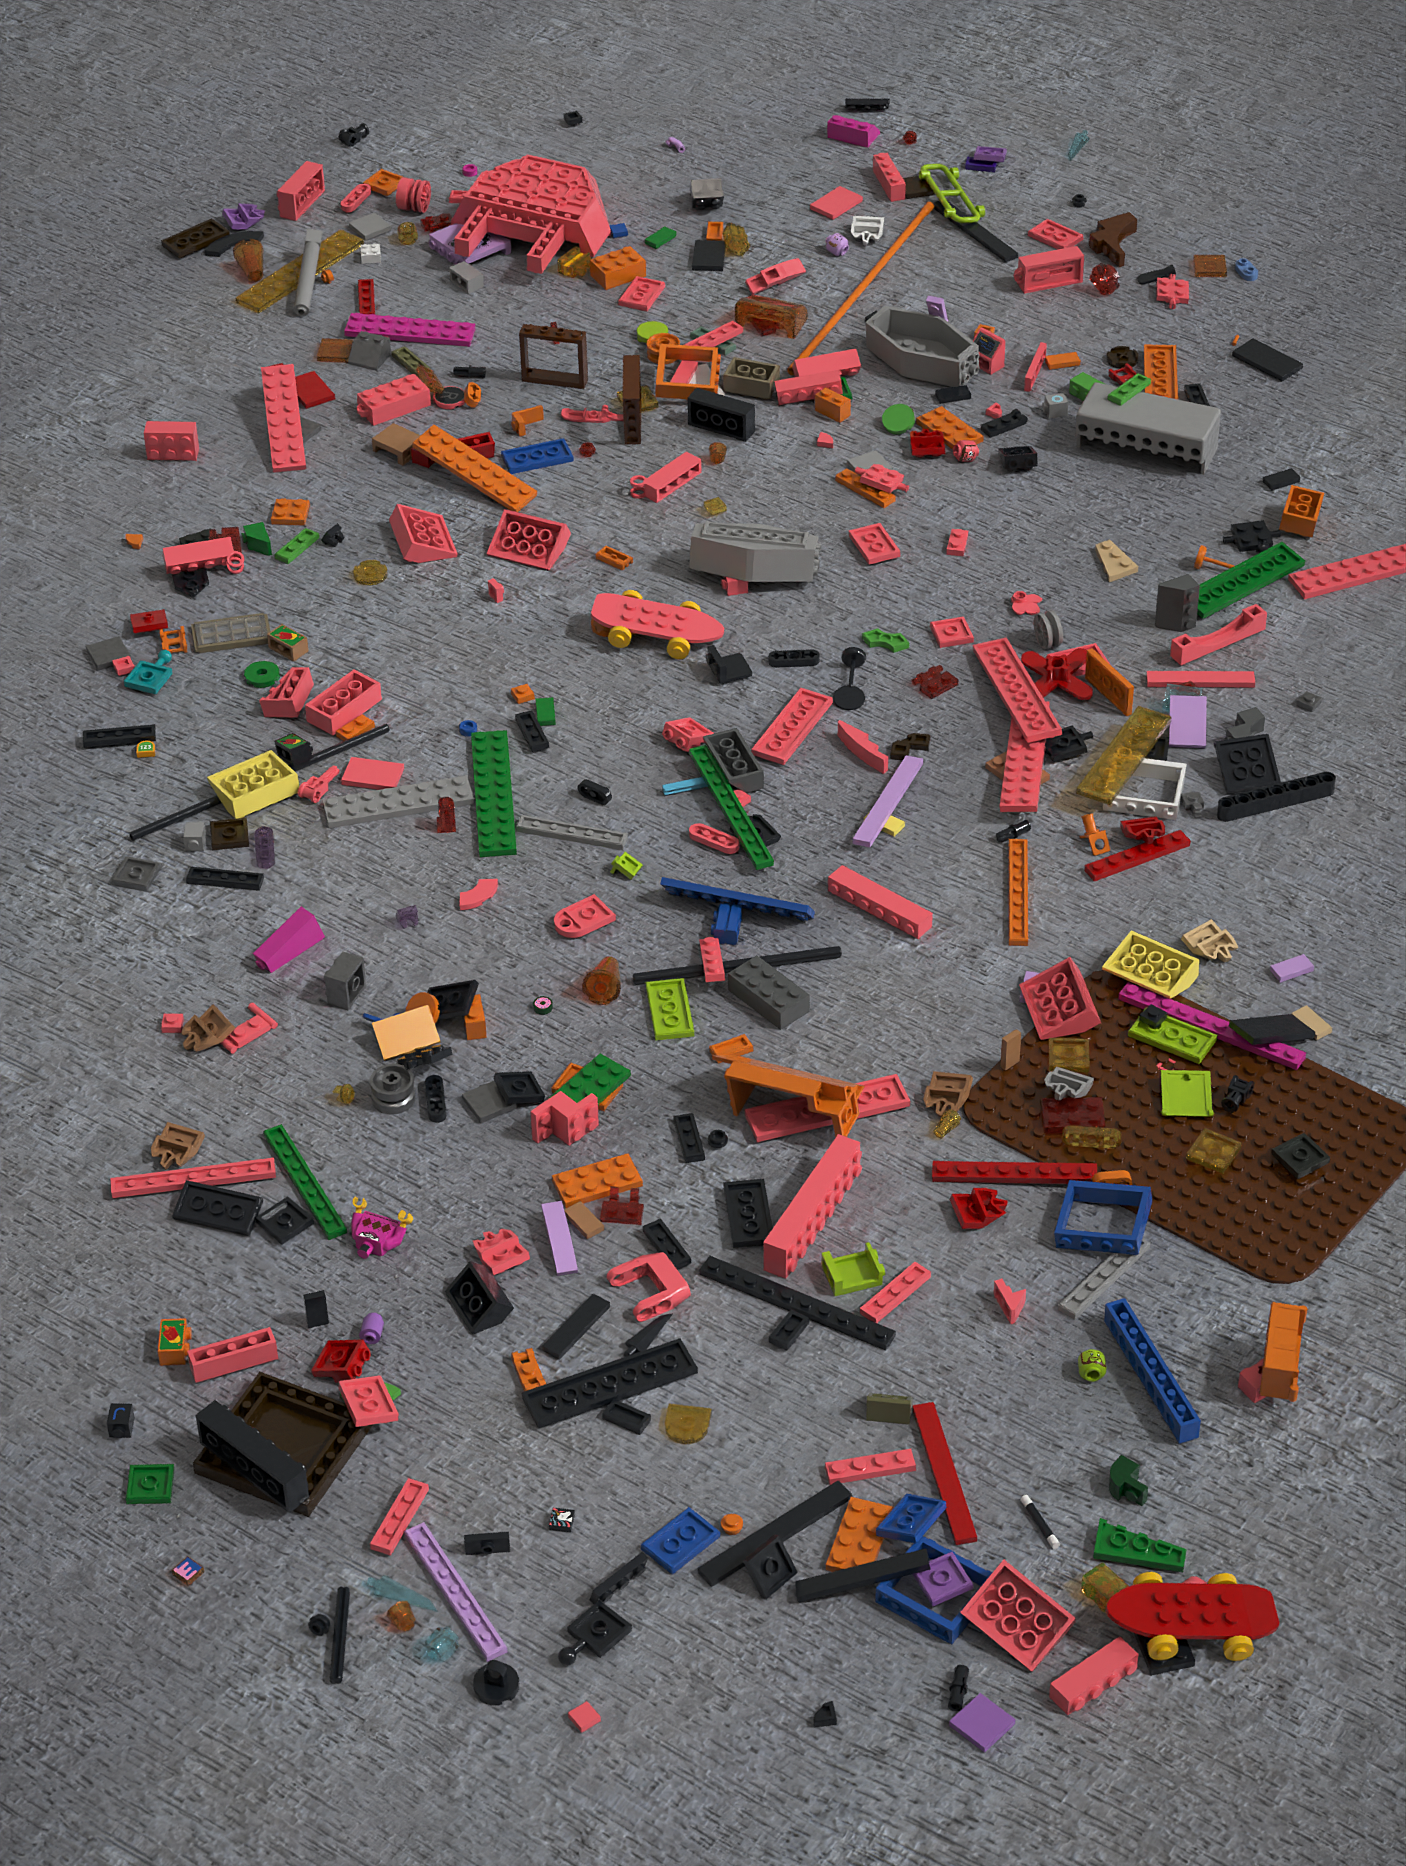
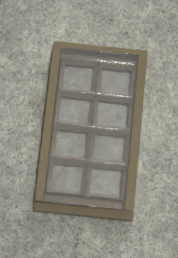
[191,613,271,653]

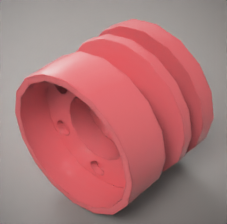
[396,177,431,213]

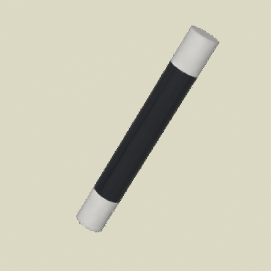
[1020,1495,1060,1549]

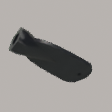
[1138,265,1176,285]

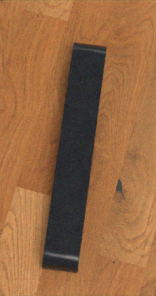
[1217,772,1336,822]

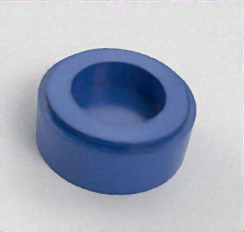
[459,720,477,737]

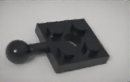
[558,1600,632,1666]

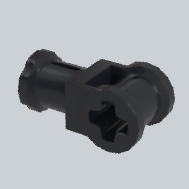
[338,123,369,147]
[1221,1075,1254,1113]

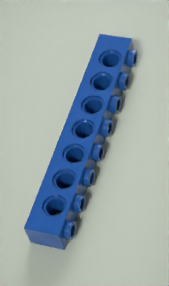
[1104,1298,1201,1444]

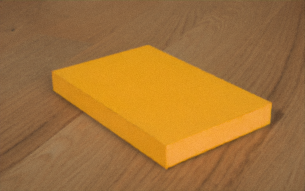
[372,1005,441,1061]

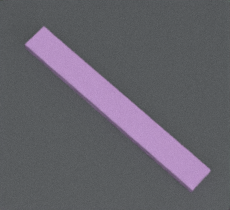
[853,755,923,847]
[404,1522,507,1662]

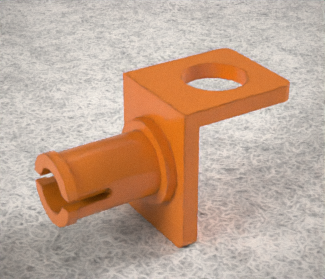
[1079,813,1110,856]

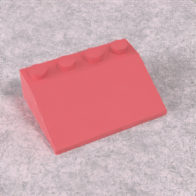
[389,504,458,563]
[487,509,571,570]
[1019,957,1101,1040]
[960,1559,1076,1672]

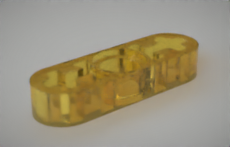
[1062,1126,1121,1149]

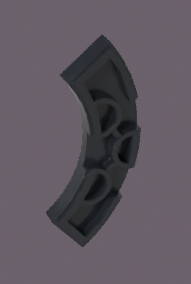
[205,231,264,257]

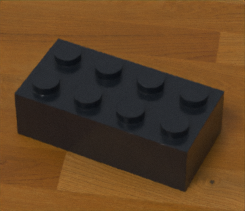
[687,388,755,442]

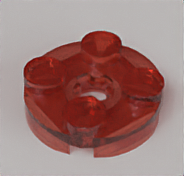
[1089,263,1120,295]

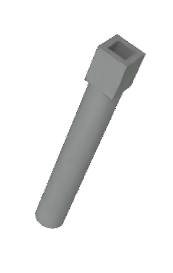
[294,228,323,316]

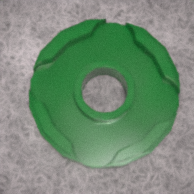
[244,661,280,688]

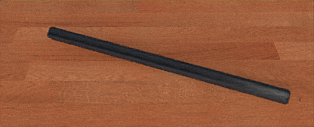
[633,946,842,985]

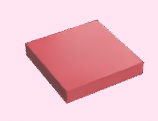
[930,617,974,648]

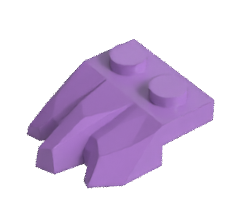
[222,204,265,230]

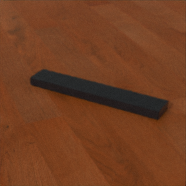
[795,1548,931,1603]

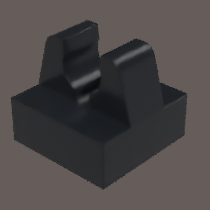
[321,523,345,547]

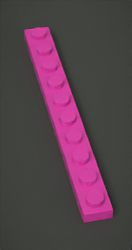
[1119,982,1306,1070]

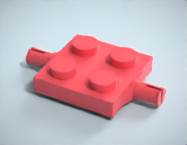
[1156,274,1189,309]
[855,464,909,493]

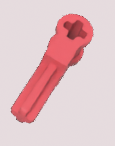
[298,765,340,803]

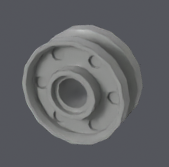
[1033,610,1063,650]

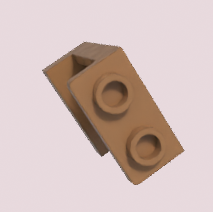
[372,423,421,466]

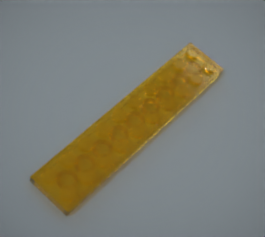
[235,229,364,313]

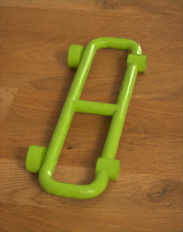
[919,164,985,223]

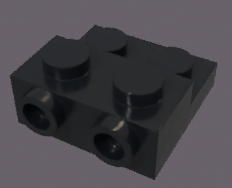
[998,446,1038,471]

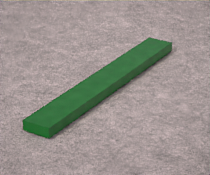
[263,1124,347,1240]

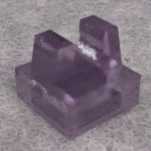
[396,905,418,929]

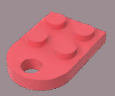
[554,894,616,938]

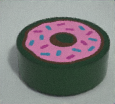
[533,996,553,1015]

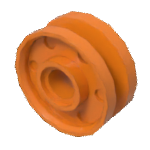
[647,333,680,364]

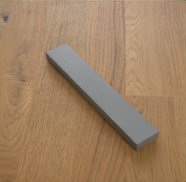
[516,815,628,850]
[1058,1239,1151,1320]

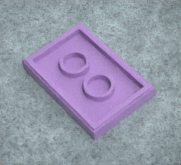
[1169,695,1207,748]

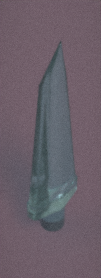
[1068,130,1090,161]
[367,1575,437,1611]

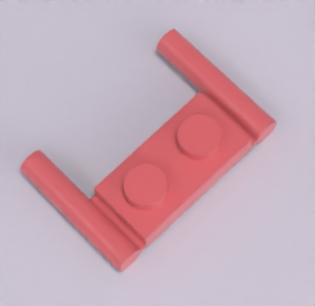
[220,1003,278,1054]

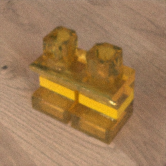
[557,246,592,278]

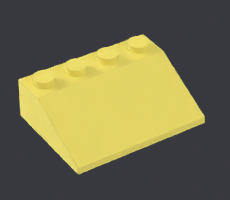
[207,750,300,819]
[1102,931,1199,999]

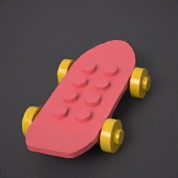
[591,590,724,659]

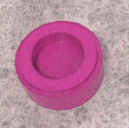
[462,164,478,177]

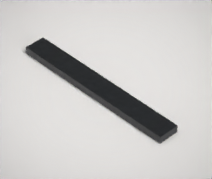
[933,201,1018,262]
[698,1481,852,1587]

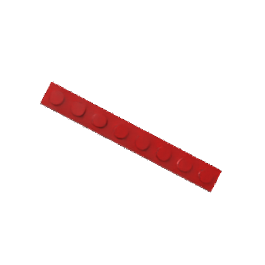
[932,1161,1097,1184]

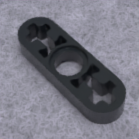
[768,649,820,668]
[425,1075,446,1123]

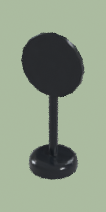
[833,647,866,710]

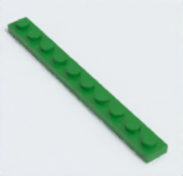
[689,745,774,870]

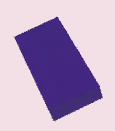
[965,157,997,173]

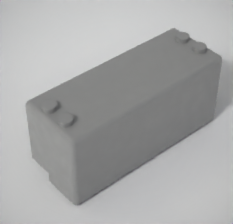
[1075,382,1221,475]

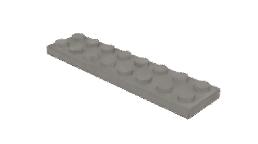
[322,775,474,828]

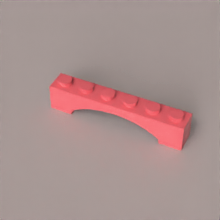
[1170,604,1267,665]

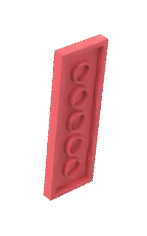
[752,688,833,765]

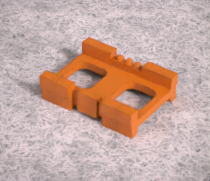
[159,626,187,653]

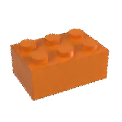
[590,246,646,290]
[1279,485,1324,538]

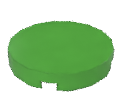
[882,404,915,434]

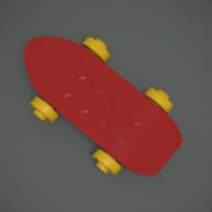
[1106,1572,1279,1661]

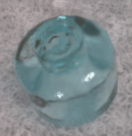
[425,1626,459,1661]

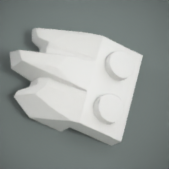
[851,216,884,246]

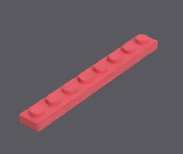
[110,1158,276,1198]

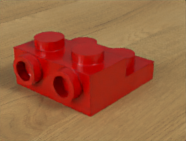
[311,1340,371,1383]

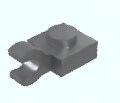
[1181,792,1204,818]

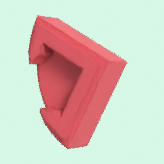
[986,403,1002,419]
[817,432,833,448]

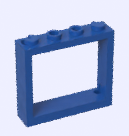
[1054,1180,1152,1255]
[875,1536,992,1645]

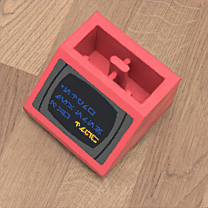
[973,327,1005,375]

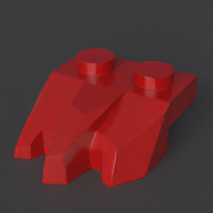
[910,429,945,457]
[1120,816,1165,844]
[950,1188,1008,1229]

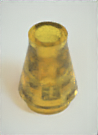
[933,1109,961,1139]

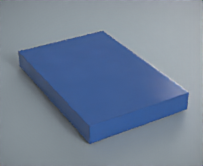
[876,1494,947,1543]
[641,1507,720,1575]

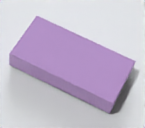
[1270,954,1314,982]

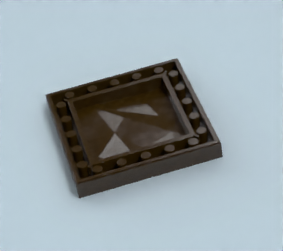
[193,1372,373,1517]

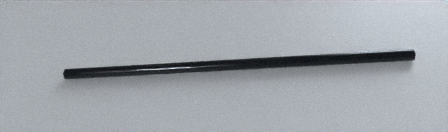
[129,724,390,841]

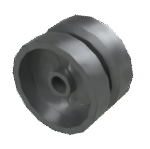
[370,1064,415,1114]

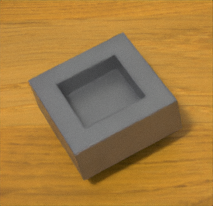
[1296,691,1322,712]

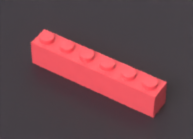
[828,865,933,939]

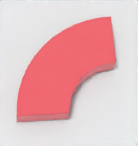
[460,879,498,910]

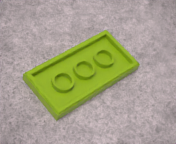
[645,978,694,1041]
[1128,1007,1217,1064]

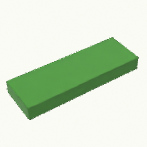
[1108,373,1151,406]
[274,528,319,564]

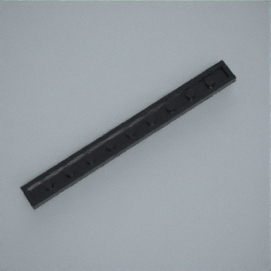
[699,1256,896,1351]

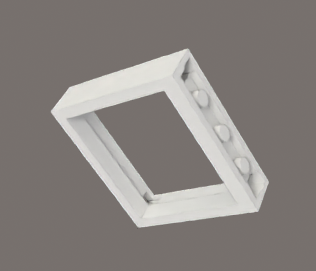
[1103,754,1186,820]

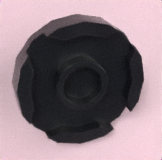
[473,1660,520,1706]

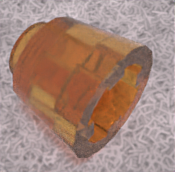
[709,442,727,464]
[387,1601,415,1631]

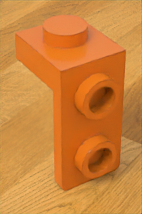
[511,405,544,436]

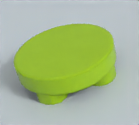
[637,321,668,343]

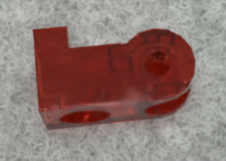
[437,797,456,833]

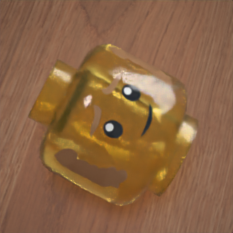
[397,222,418,245]

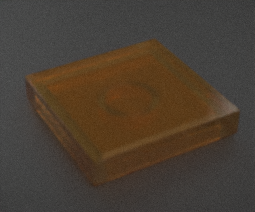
[1193,255,1227,277]
[317,338,353,362]

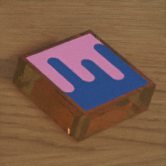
[172,1556,204,1586]

